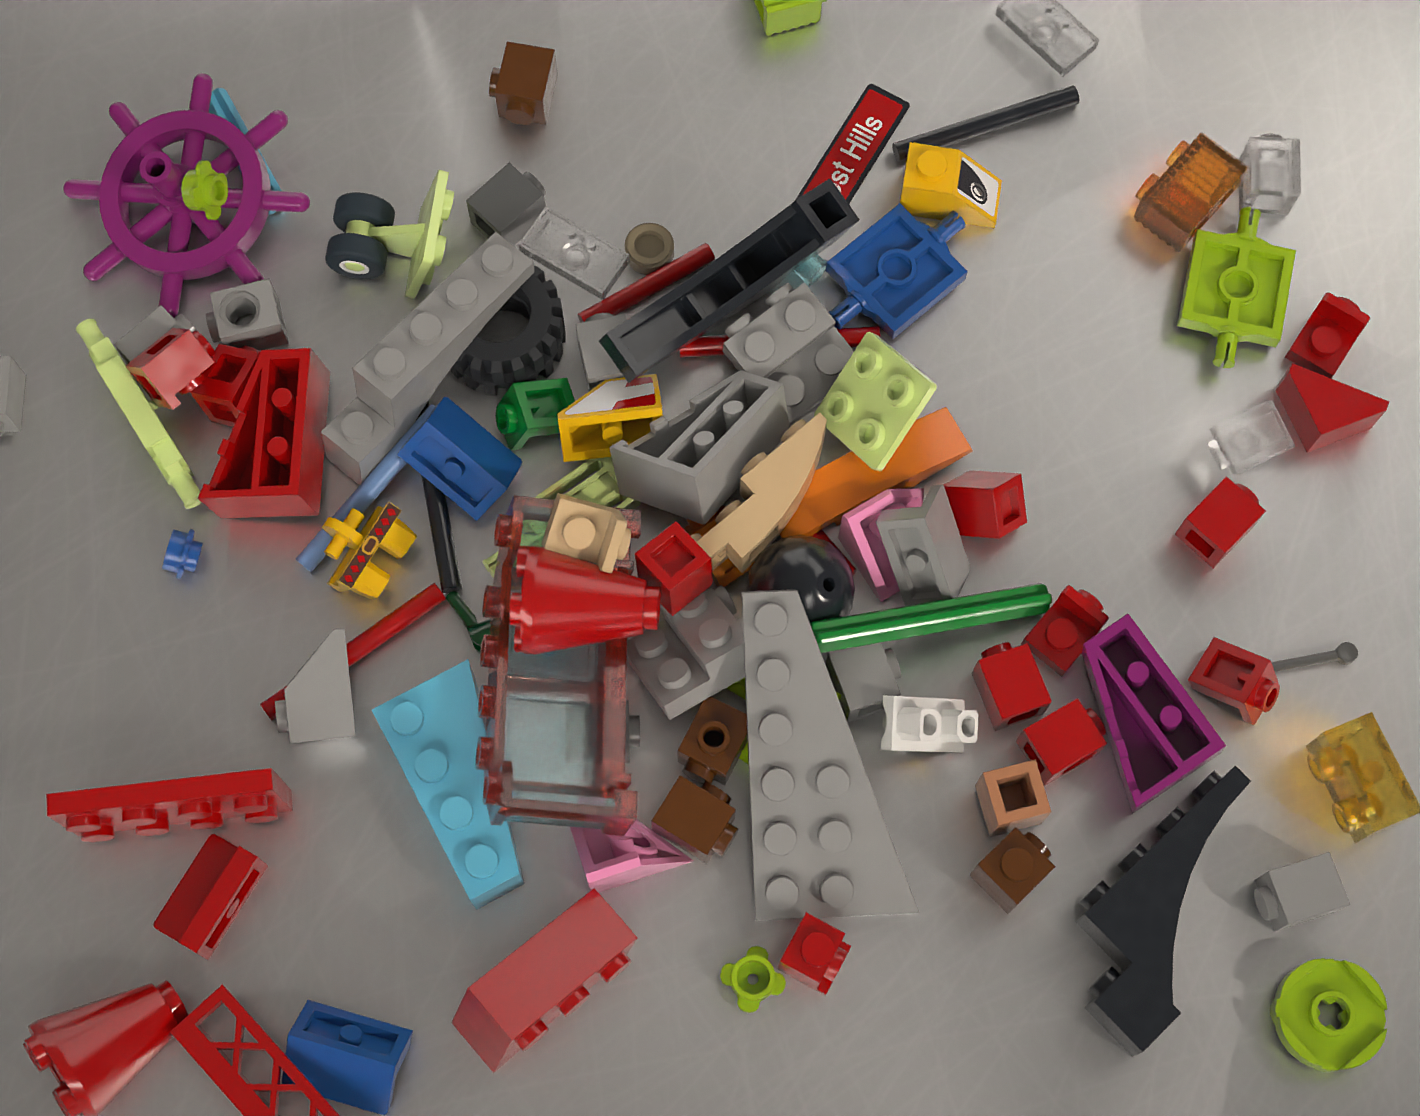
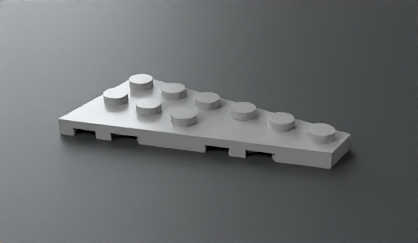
[741,589,919,920]

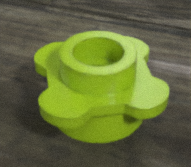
[181,160,228,220]
[720,946,786,1013]

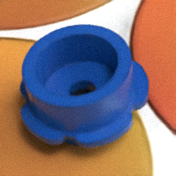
[162,529,203,579]

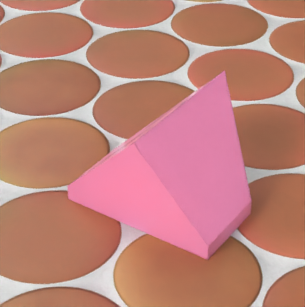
[838,488,924,602]
[566,798,694,893]

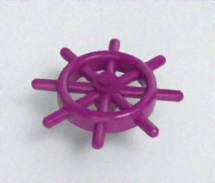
[63,73,310,318]

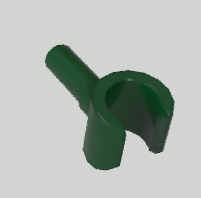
[446,591,504,654]

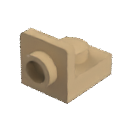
[541,493,631,573]

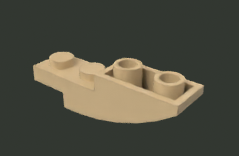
[691,413,827,573]

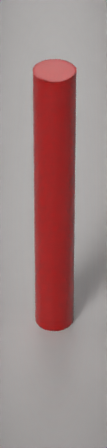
[577,243,715,323]

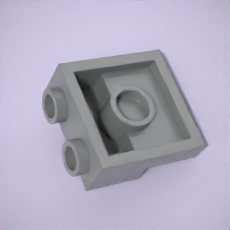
[722,282,854,425]
[620,585,745,720]

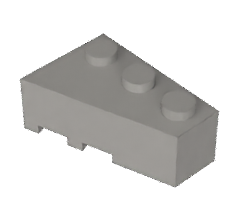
[609,370,790,525]

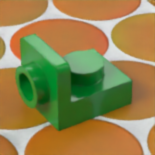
[495,378,575,450]

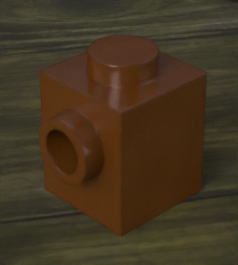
[489,41,558,125]
[677,697,748,786]
[651,775,739,864]
[970,827,1056,914]

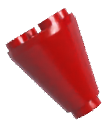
[509,546,661,654]
[23,980,189,1116]

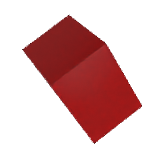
[1276,363,1390,453]

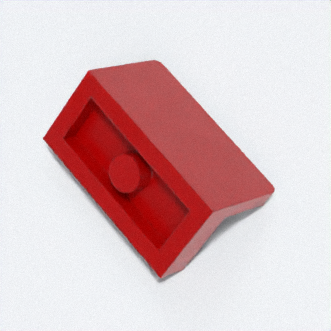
[153,834,268,960]

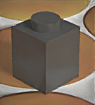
[466,162,547,246]

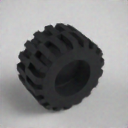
[450,265,566,396]

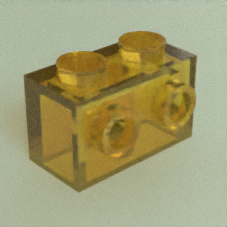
[1306,712,1420,843]

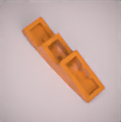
[780,407,973,538]

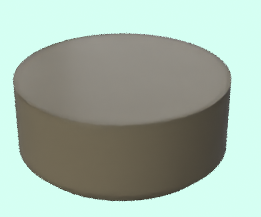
[625,223,674,275]

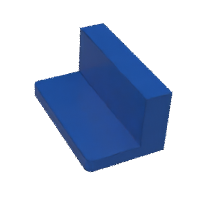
[397,397,522,521]
[281,1000,413,1115]

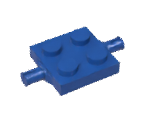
[825,203,968,340]

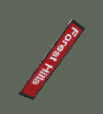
[795,84,910,204]

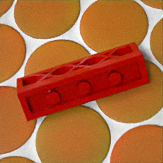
[170,984,340,1116]

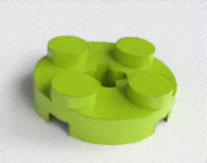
[1269,958,1388,1072]

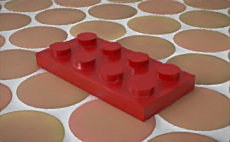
[46,768,293,842]

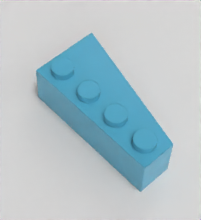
[372,659,525,910]

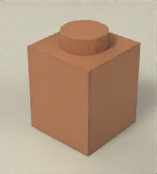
[975,759,1051,837]

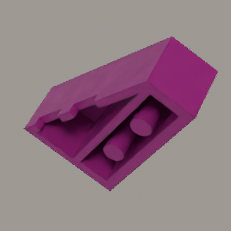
[1082,614,1226,814]

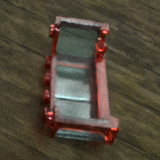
[475,495,641,836]

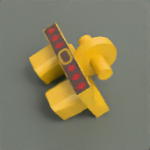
[322,502,417,599]

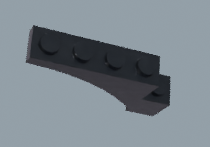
[599,179,860,383]
[1075,766,1251,1057]

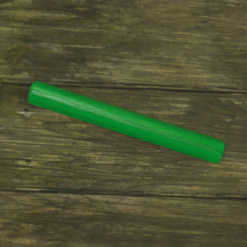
[810,583,1052,653]

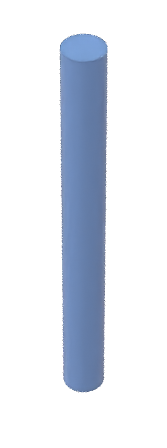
[296,404,436,572]

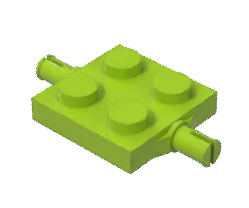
[1177,207,1296,368]

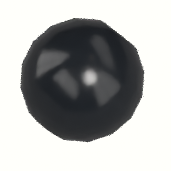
[747,535,855,624]

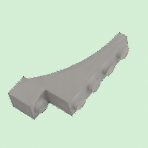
[321,232,534,486]

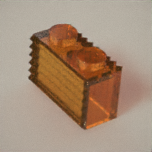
[1133,132,1249,252]

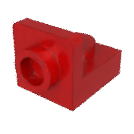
[1284,292,1370,379]
[1021,585,1109,677]
[1188,637,1280,725]

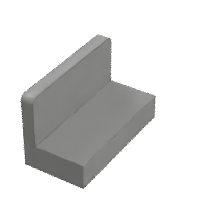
[876,484,970,606]

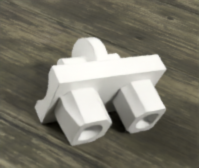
[881,695,978,753]

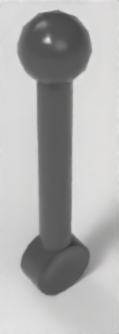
[1271,642,1358,672]

